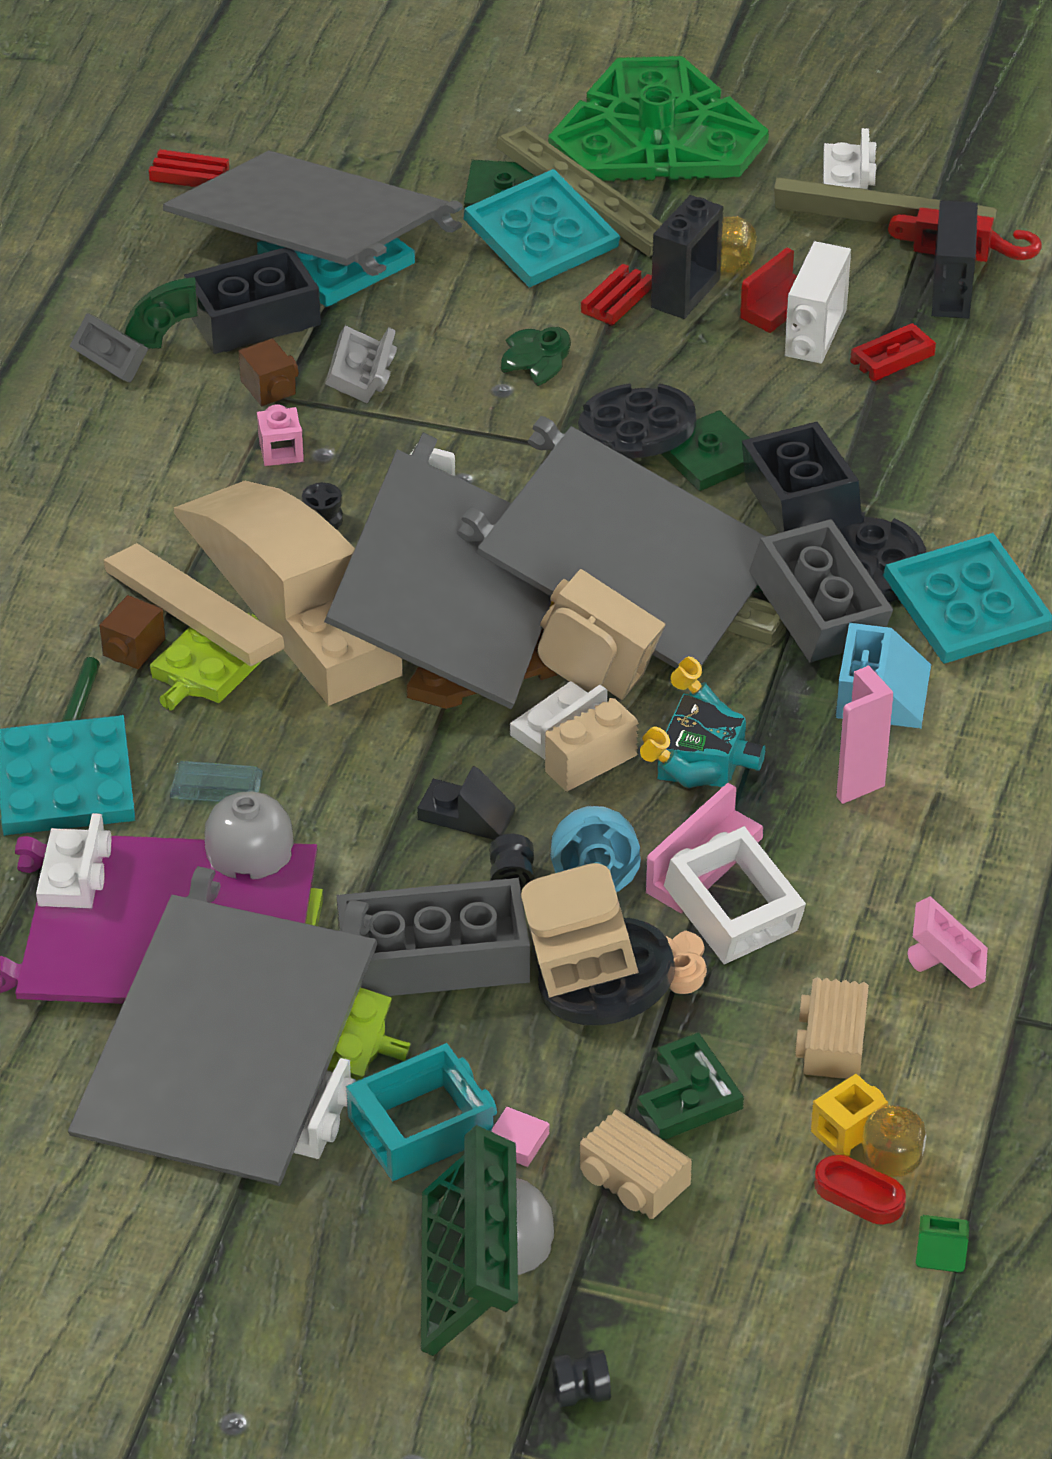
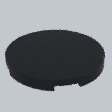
[578,383,697,458]
[839,512,927,602]
[538,918,675,1025]

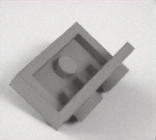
[325,325,397,403]

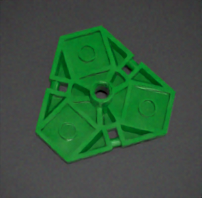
[548,56,769,182]

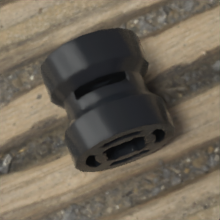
[489,833,535,892]
[552,1349,611,1408]

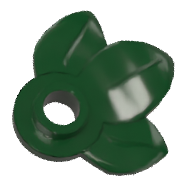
[500,327,571,386]

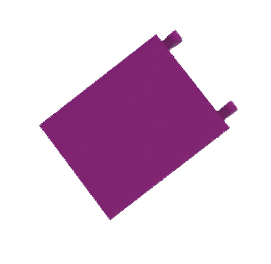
[0,836,318,1004]

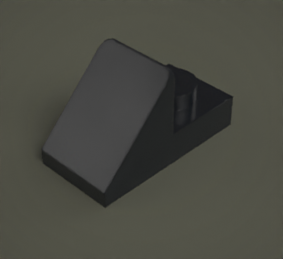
[417,766,515,840]

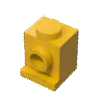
[811,1074,888,1157]

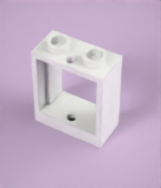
[785,241,851,364]
[664,826,806,964]

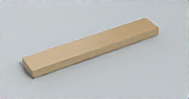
[104,543,285,666]

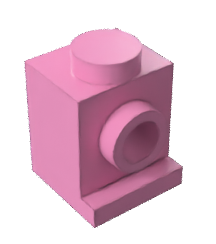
[257,405,304,466]

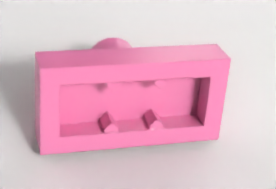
[908,896,988,989]

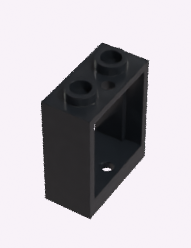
[651,195,724,319]
[931,200,978,319]

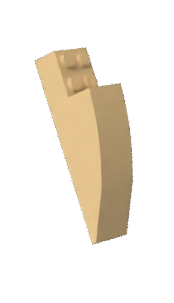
[174,481,403,706]

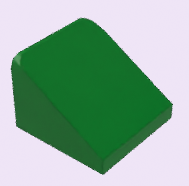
[916,1215,969,1272]

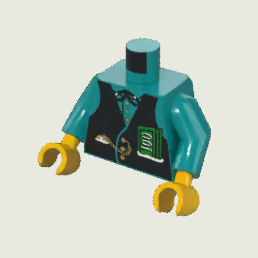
[640,656,766,788]

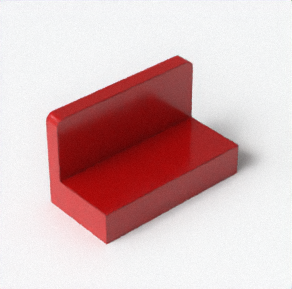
[740,247,797,333]

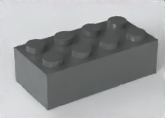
[336,878,530,996]

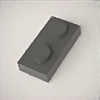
[70,313,148,383]

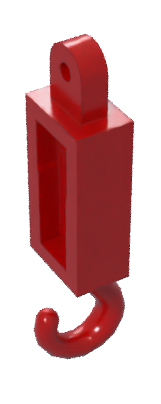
[888,207,1042,262]

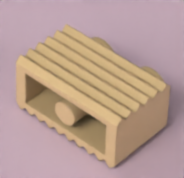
[545,698,639,791]
[795,977,869,1079]
[580,1110,692,1219]

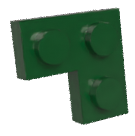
[637,1032,744,1140]

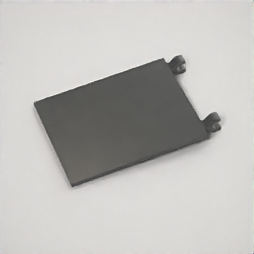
[163,150,463,276]
[457,416,766,669]
[324,432,551,709]
[68,866,378,1186]

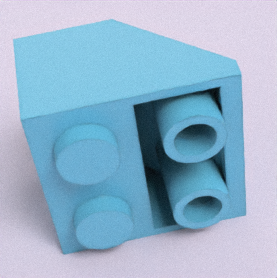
[836,623,931,729]

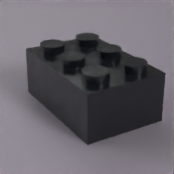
[184,247,321,354]
[742,421,862,533]

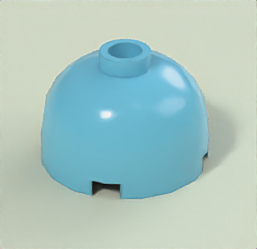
[551,806,641,892]

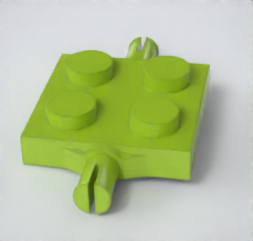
[150,613,263,710]
[327,988,411,1082]

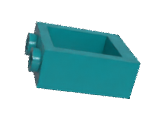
[346,1043,497,1182]

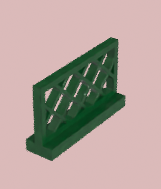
[421,1125,518,1356]

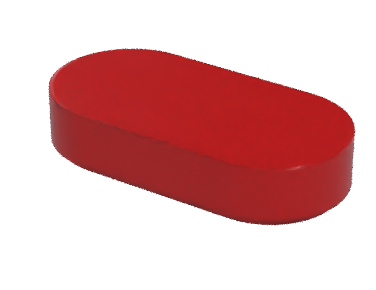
[814,1155,906,1224]

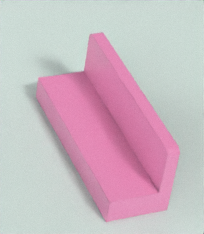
[836,666,894,804]
[646,783,763,914]

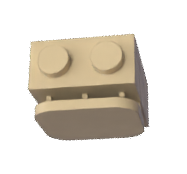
[538,569,666,700]
[521,863,639,998]

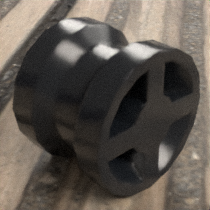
[301,482,343,529]

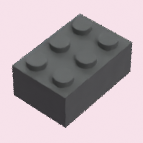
[749,519,893,662]

